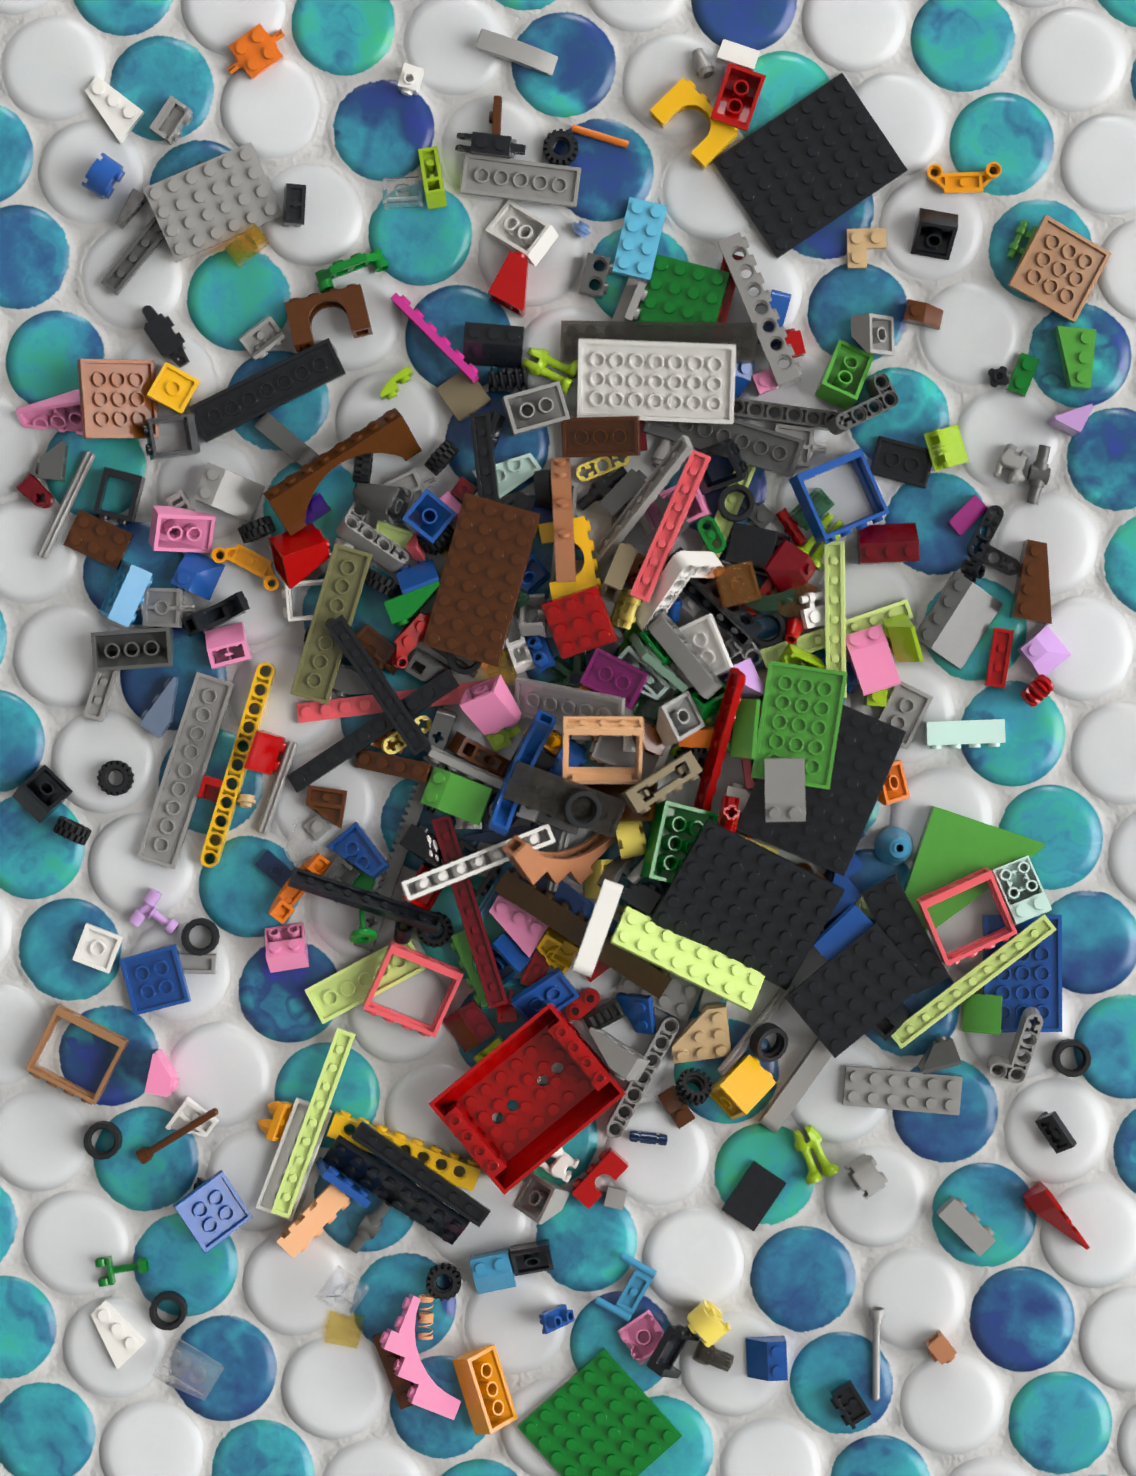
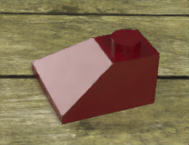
[763,539,817,594]

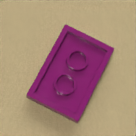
[579,647,650,709]

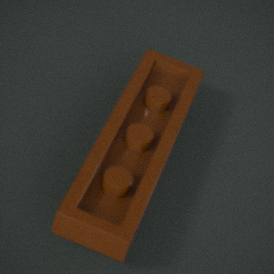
[354,749,432,783]
[372,1330,414,1409]

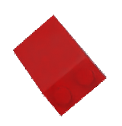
[710,63,766,132]
[244,730,287,775]

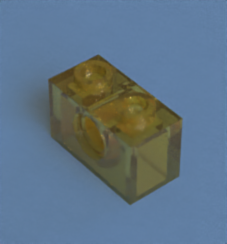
[225,224,270,267]

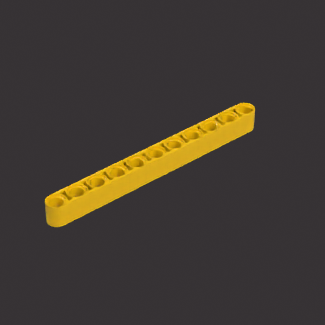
[200,662,276,868]

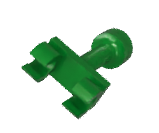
[95,1256,149,1287]

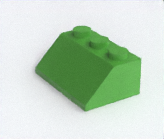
[726,698,760,759]

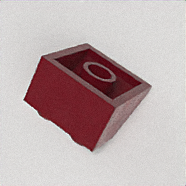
[443,998,497,1052]

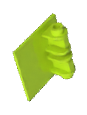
[923,424,969,472]

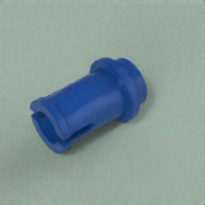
[668,597,683,623]

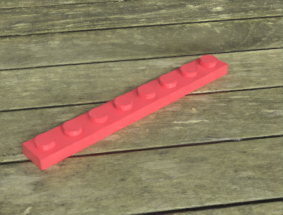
[629,450,711,603]

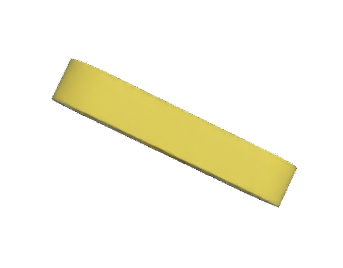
[576,456,630,482]
[381,715,432,754]

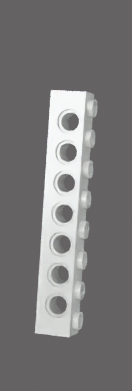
[400,824,556,902]

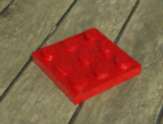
[541,585,618,659]

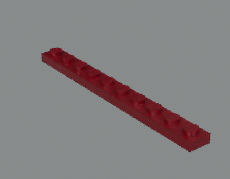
[431,815,508,1009]

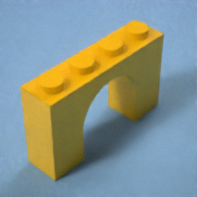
[649,77,738,170]
[538,516,602,600]

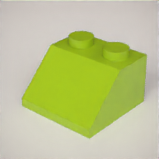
[882,613,924,662]

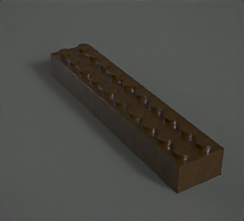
[494,867,672,999]

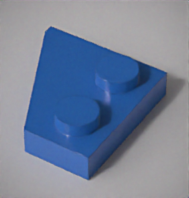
[616,992,656,1035]

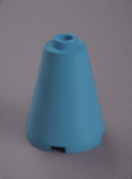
[874,827,913,865]

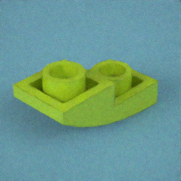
[380,366,413,400]

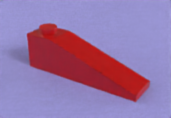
[1022,1181,1090,1250]

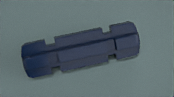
[629,1130,668,1146]

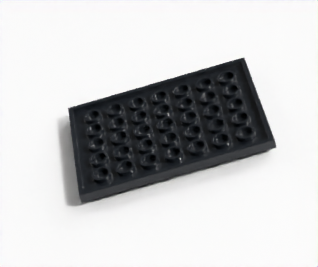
[712,73,907,259]
[736,705,906,876]
[650,819,845,990]

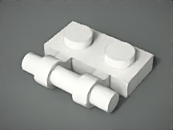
[799,589,825,629]

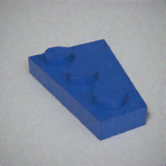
[326,822,390,879]
[315,1156,371,1208]

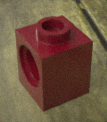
[450,476,478,502]

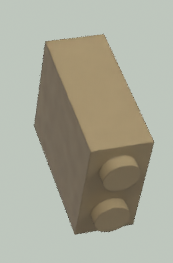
[600,542,638,603]

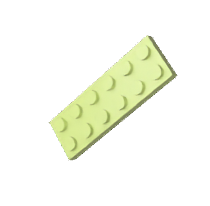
[305,940,426,1024]

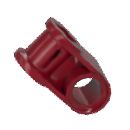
[16,473,54,509]

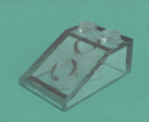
[152,1337,225,1401]

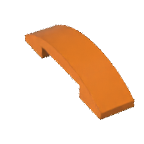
[268,852,332,924]

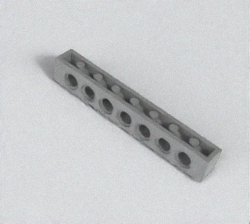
[718,232,803,389]

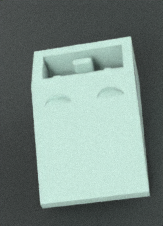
[992,856,1052,926]

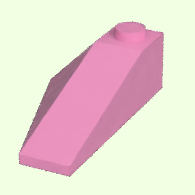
[15,389,83,435]

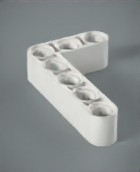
[635,551,725,632]
[570,879,623,977]

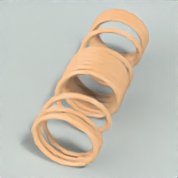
[418,1294,434,1340]

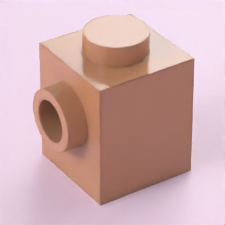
[925,1330,957,1365]

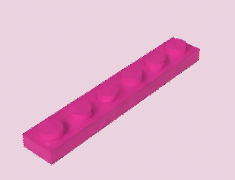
[391,293,479,384]

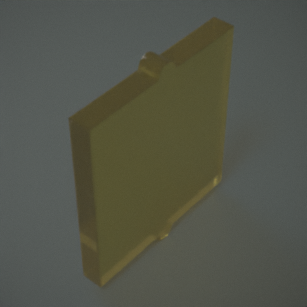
[324,1310,364,1348]

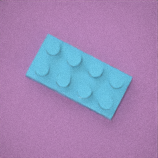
[612,197,668,282]

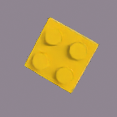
[146,362,200,415]

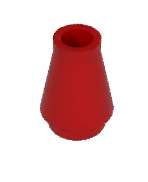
[785,617,804,644]

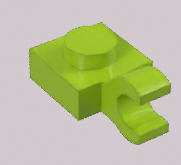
[486,725,522,752]

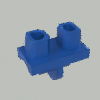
[526,635,556,674]
[539,1304,575,1334]

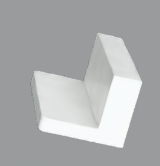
[716,39,760,71]

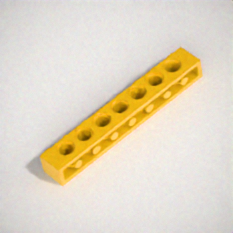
[327,1110,481,1192]

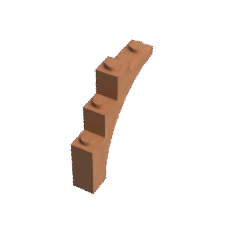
[550,457,576,582]
[502,827,617,885]

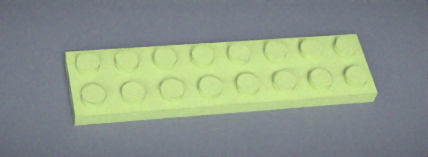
[610,906,765,1011]

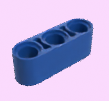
[757,289,791,349]

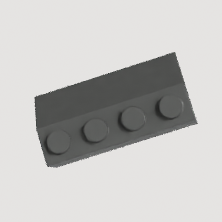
[91,627,174,672]

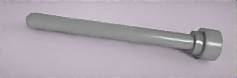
[869,1307,884,1401]

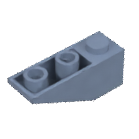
[140,676,179,738]

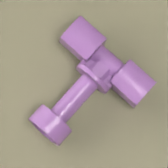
[129,888,180,936]

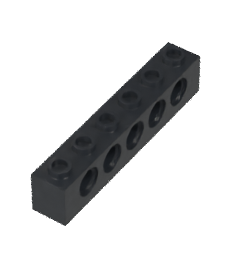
[666,547,765,650]

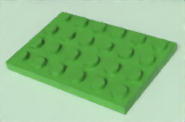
[751,661,848,790]

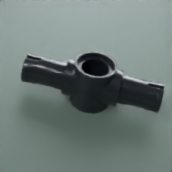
[576,466,628,511]

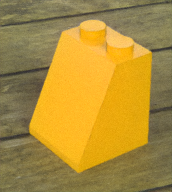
[709,1054,776,1120]

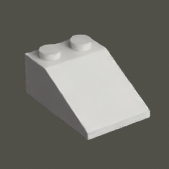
[485,200,559,267]

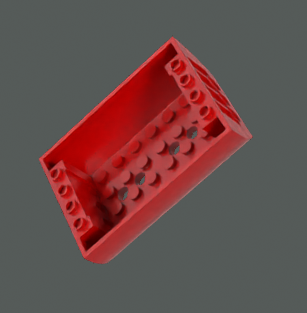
[429,1002,626,1195]

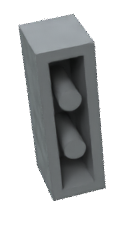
[936,1196,996,1257]

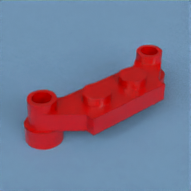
[390,611,432,669]

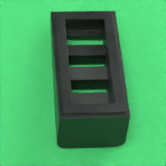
[582,998,626,1029]

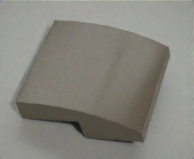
[436,371,491,423]

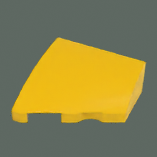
[536,927,580,974]

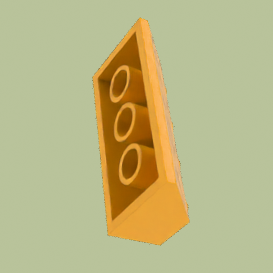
[452,1344,518,1435]

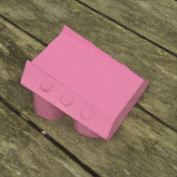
[617,1310,665,1365]

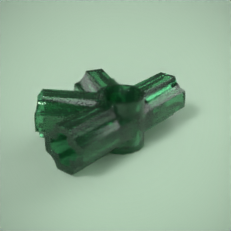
[547,651,588,688]

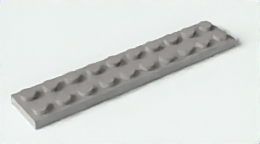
[137,672,235,869]

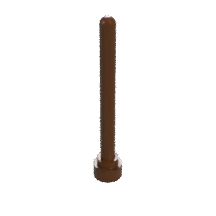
[136,1108,218,1164]

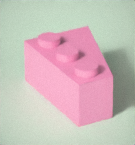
[489,894,548,958]

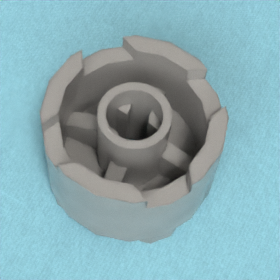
[844,1154,888,1199]

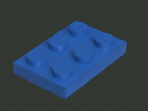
[510,967,580,1022]

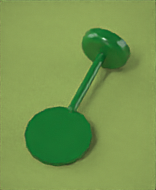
[349,865,377,944]

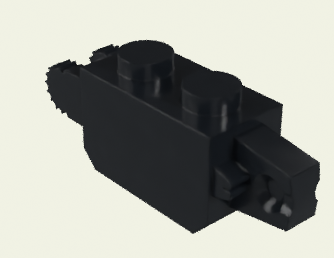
[455,132,526,159]
[142,305,190,368]

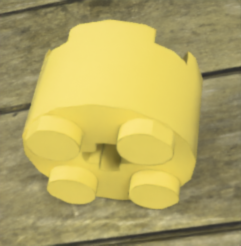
[614,821,647,859]
[686,1299,731,1347]

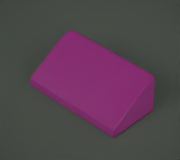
[947,494,988,536]

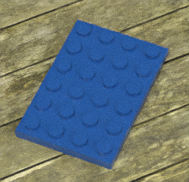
[982,915,1062,1033]

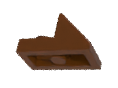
[658,1085,695,1129]

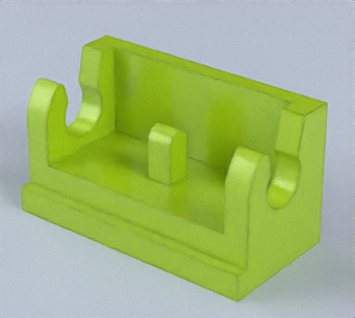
[779,643,826,669]

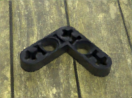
[967,505,1020,576]

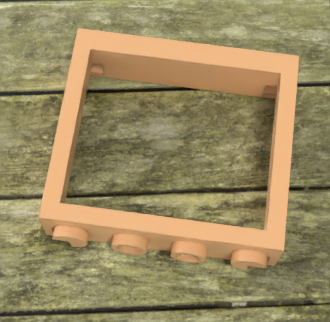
[562,716,644,785]

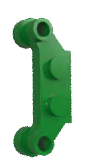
[315,249,389,293]

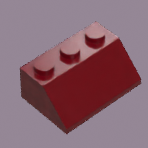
[857,523,920,565]

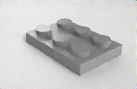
[878,681,933,749]

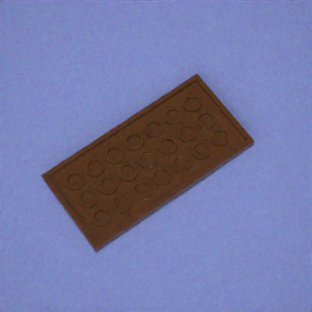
[423,493,541,667]

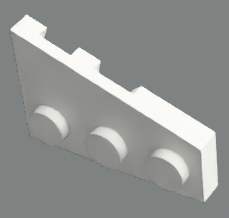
[85,76,144,143]
[91,1300,146,1370]

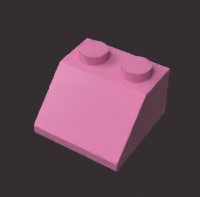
[145,1049,179,1097]

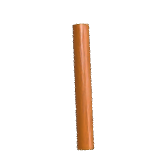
[571,124,629,148]

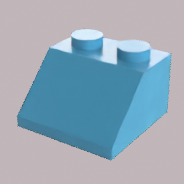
[470,1248,516,1294]

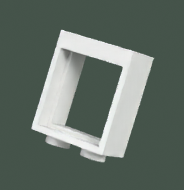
[281,579,324,622]

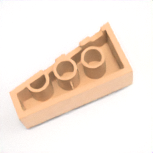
[276,1183,351,1258]

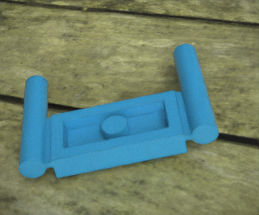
[594,1252,657,1322]

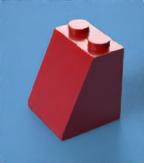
[488,251,528,317]
[269,523,330,589]

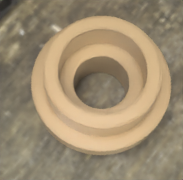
[236,794,256,808]

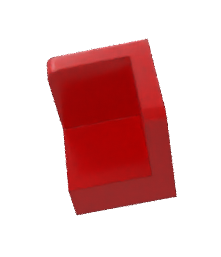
[197,775,223,802]

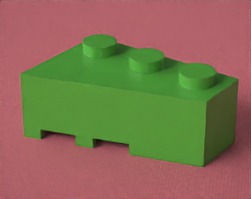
[1053,326,1096,391]

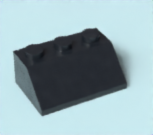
[463,322,524,369]

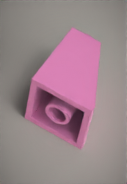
[460,674,522,736]

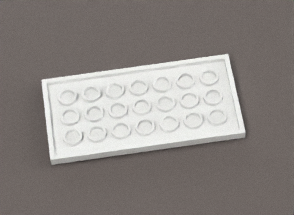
[577,338,736,424]

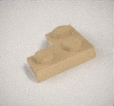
[846,228,886,269]

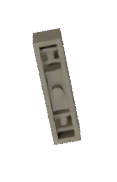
[621,751,703,814]

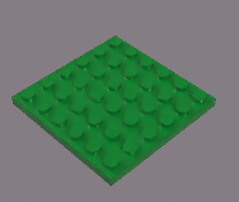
[517,1348,682,1476]

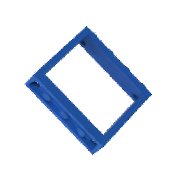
[789,448,889,545]

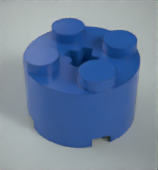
[82,153,125,199]

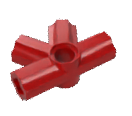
[717,795,740,833]

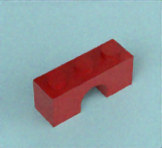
[571,1148,629,1209]

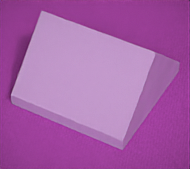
[1047,404,1093,436]

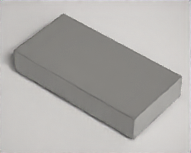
[179,953,217,974]

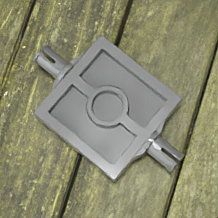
[774,423,826,468]
[381,468,437,517]
[136,588,195,628]

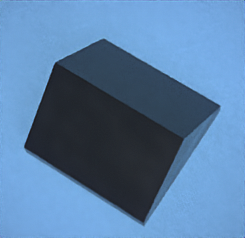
[510,1239,554,1276]

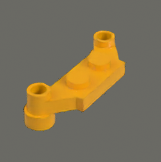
[926,162,1002,194]
[211,543,280,591]

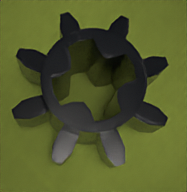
[961,556,985,582]

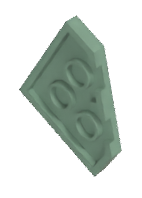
[629,632,689,693]

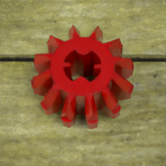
[1020,674,1054,707]

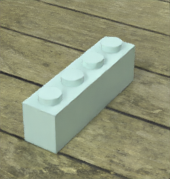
[924,719,1006,749]

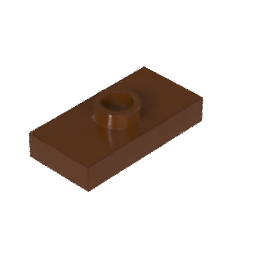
[489,96,502,135]

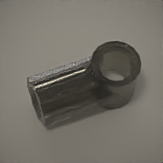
[692,1339,734,1372]

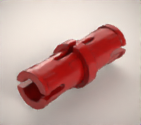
[775,508,807,546]

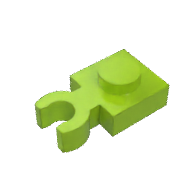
[473,1036,503,1063]

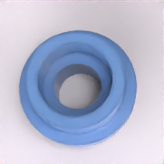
[572,221,591,238]

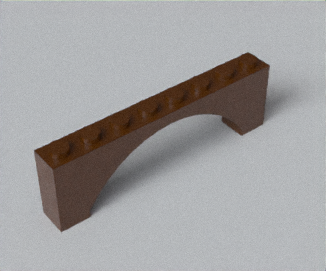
[263,408,422,536]

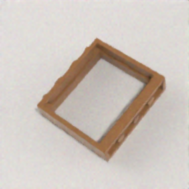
[25,1004,130,1105]

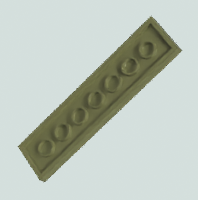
[290,543,373,705]

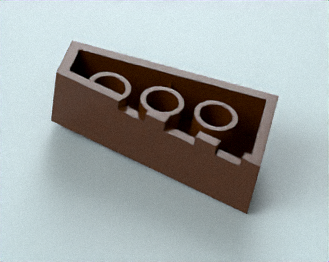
[1009,540,1052,625]

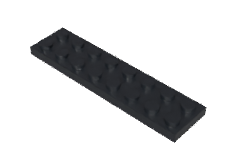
[189,338,346,443]
[322,1135,470,1245]

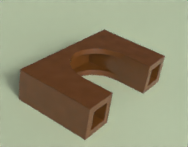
[284,284,373,353]

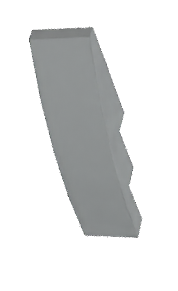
[475,29,558,76]

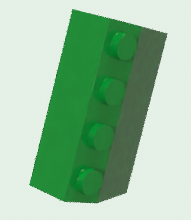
[640,800,719,884]

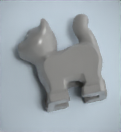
[993,443,1030,484]

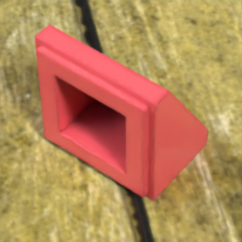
[405,534,426,561]

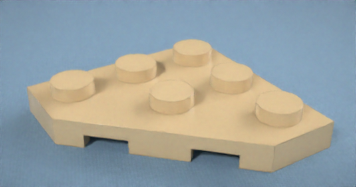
[671,1003,731,1064]

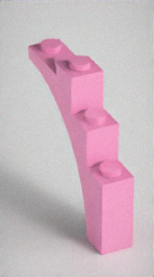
[380,1294,461,1420]

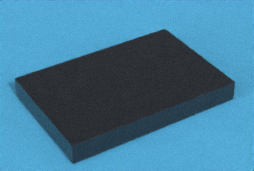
[870,436,932,489]
[721,1161,787,1231]

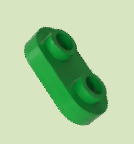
[697,516,726,554]

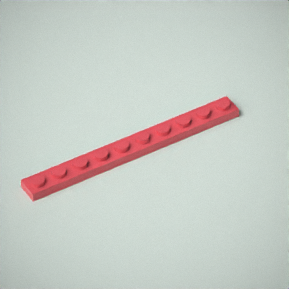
[296,681,483,723]

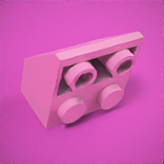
[205,622,253,669]
[265,923,309,973]

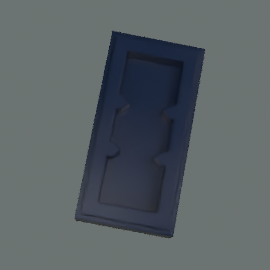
[255,850,293,888]

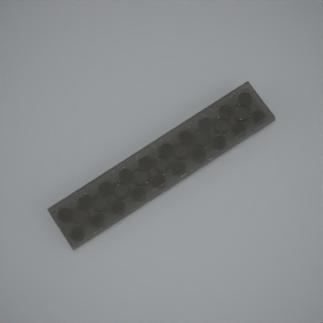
[560,321,757,364]

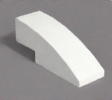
[505,610,535,674]

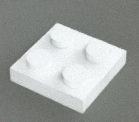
[72,923,124,974]

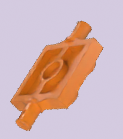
[227,23,285,80]

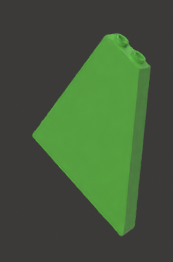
[903,806,1045,931]

